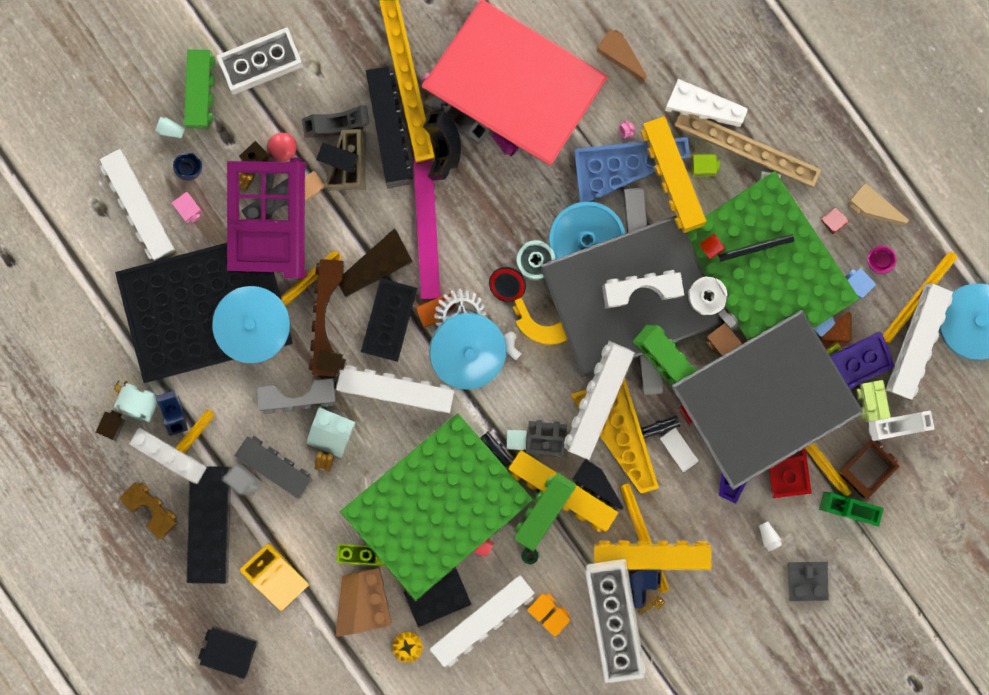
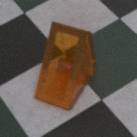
[819,312,852,343]

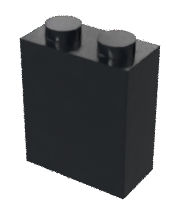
[198,626,258,679]

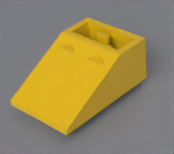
[240,543,309,611]

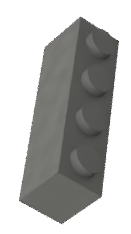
[234,436,312,499]

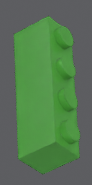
[184,49,216,129]
[633,325,698,387]
[514,472,576,551]

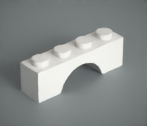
[602,270,684,309]
[129,428,207,484]

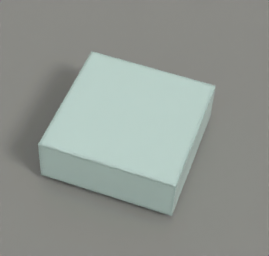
[507,430,527,450]

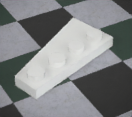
[665,79,748,127]

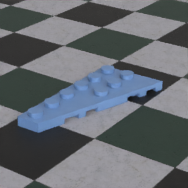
[574,137,690,202]

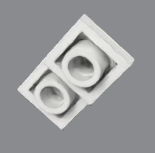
[660,427,699,472]

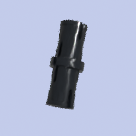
[641,415,680,439]
[480,431,513,467]

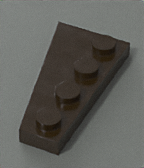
[339,228,413,298]

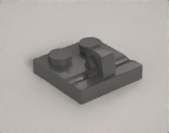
[788,562,829,601]

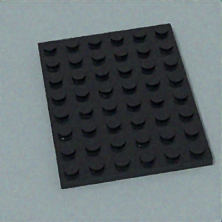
[115,243,293,383]

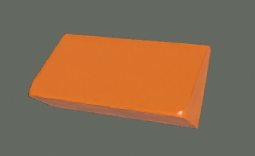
[416,294,456,328]

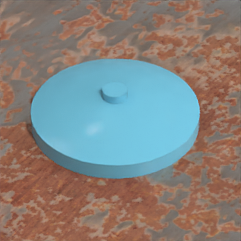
[549,202,625,260]
[939,284,989,360]
[212,286,290,364]
[429,313,506,389]

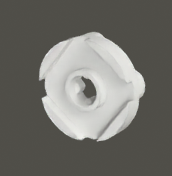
[688,277,727,315]

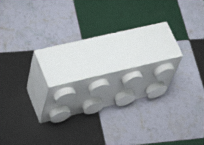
[217,27,303,95]

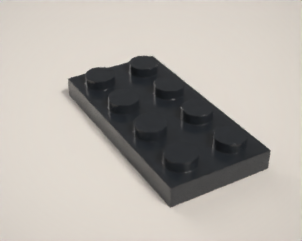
[361,278,418,362]

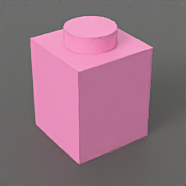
[172,192,203,223]

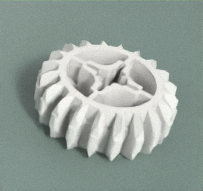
[434,289,486,326]

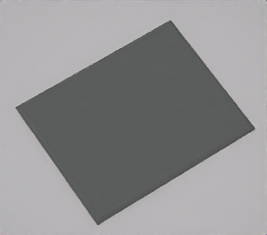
[540,215,722,377]
[672,310,864,490]

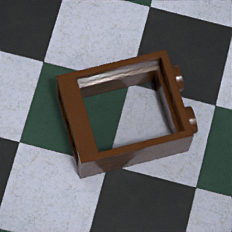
[837,439,900,499]

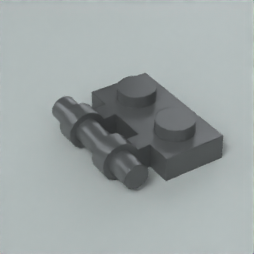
[526,420,567,457]

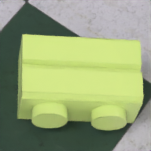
[856,380,891,423]

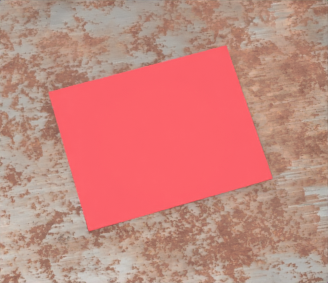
[421,0,608,166]

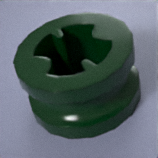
[521,548,539,565]

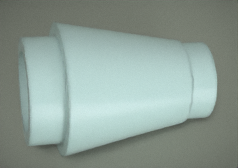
[155,117,185,138]

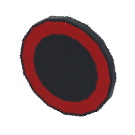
[489,267,526,302]

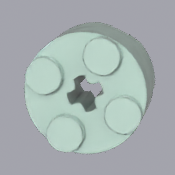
[516,240,555,281]
[113,383,157,423]

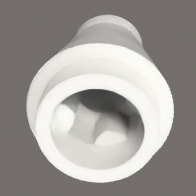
[758,521,782,552]

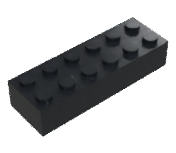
[366,66,413,189]
[187,466,231,584]

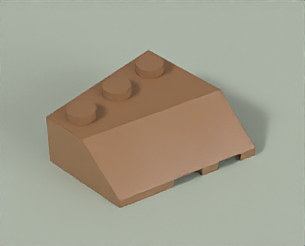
[335,568,392,637]

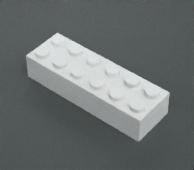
[585,559,645,683]

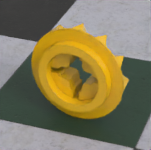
[392,632,423,663]

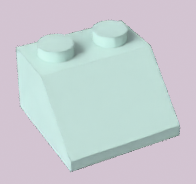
[306,408,356,458]

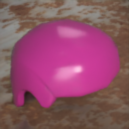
[867,246,897,275]

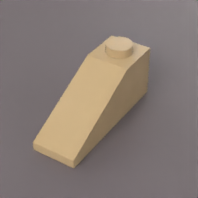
[848,183,909,226]

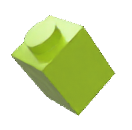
[691,154,720,177]

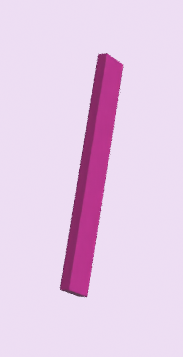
[413,152,440,300]

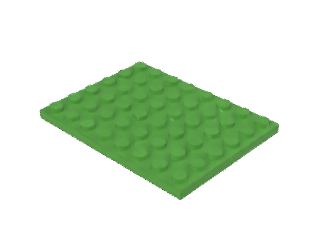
[687,171,860,341]
[340,413,533,601]

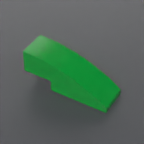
[819,491,884,527]

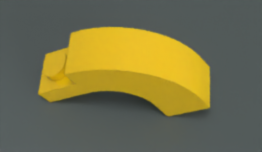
[513,298,568,345]

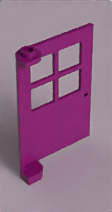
[227,158,307,278]

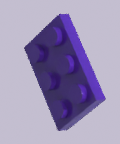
[830,332,895,389]

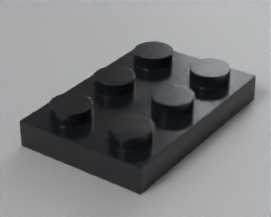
[403,569,472,627]

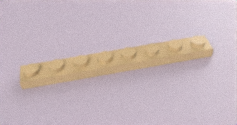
[674,114,821,188]

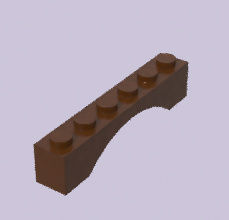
[309,259,344,376]

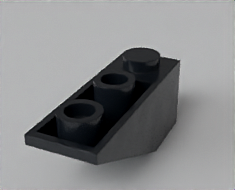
[572,459,624,511]

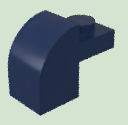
[156,391,188,436]
[629,570,661,609]

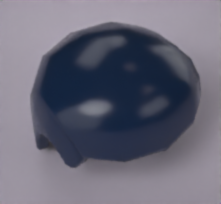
[173,153,202,181]

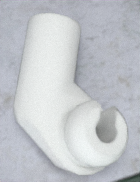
[504,331,522,361]

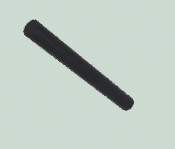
[718,234,795,262]

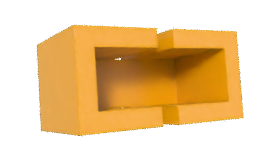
[526,593,571,637]

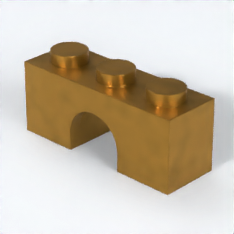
[118,482,178,540]

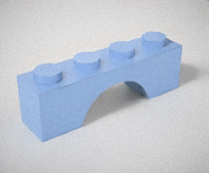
[814,268,877,338]

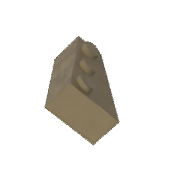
[323,129,366,191]

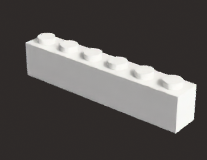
[99,149,176,261]
[885,283,953,400]
[564,341,635,459]
[336,365,454,414]
[430,575,535,667]

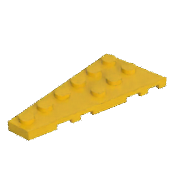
[570,378,659,494]

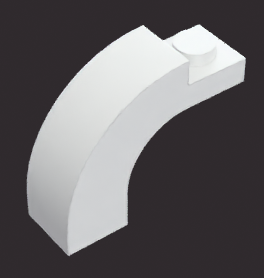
[869,411,934,441]

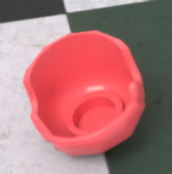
[266,133,297,161]

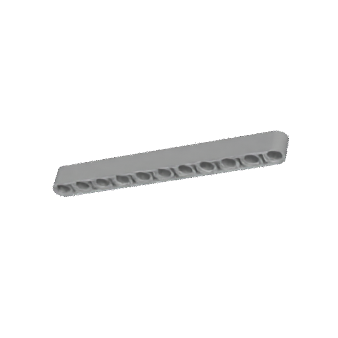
[623,187,663,396]

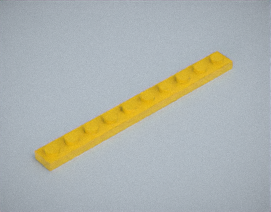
[379,0,435,163]

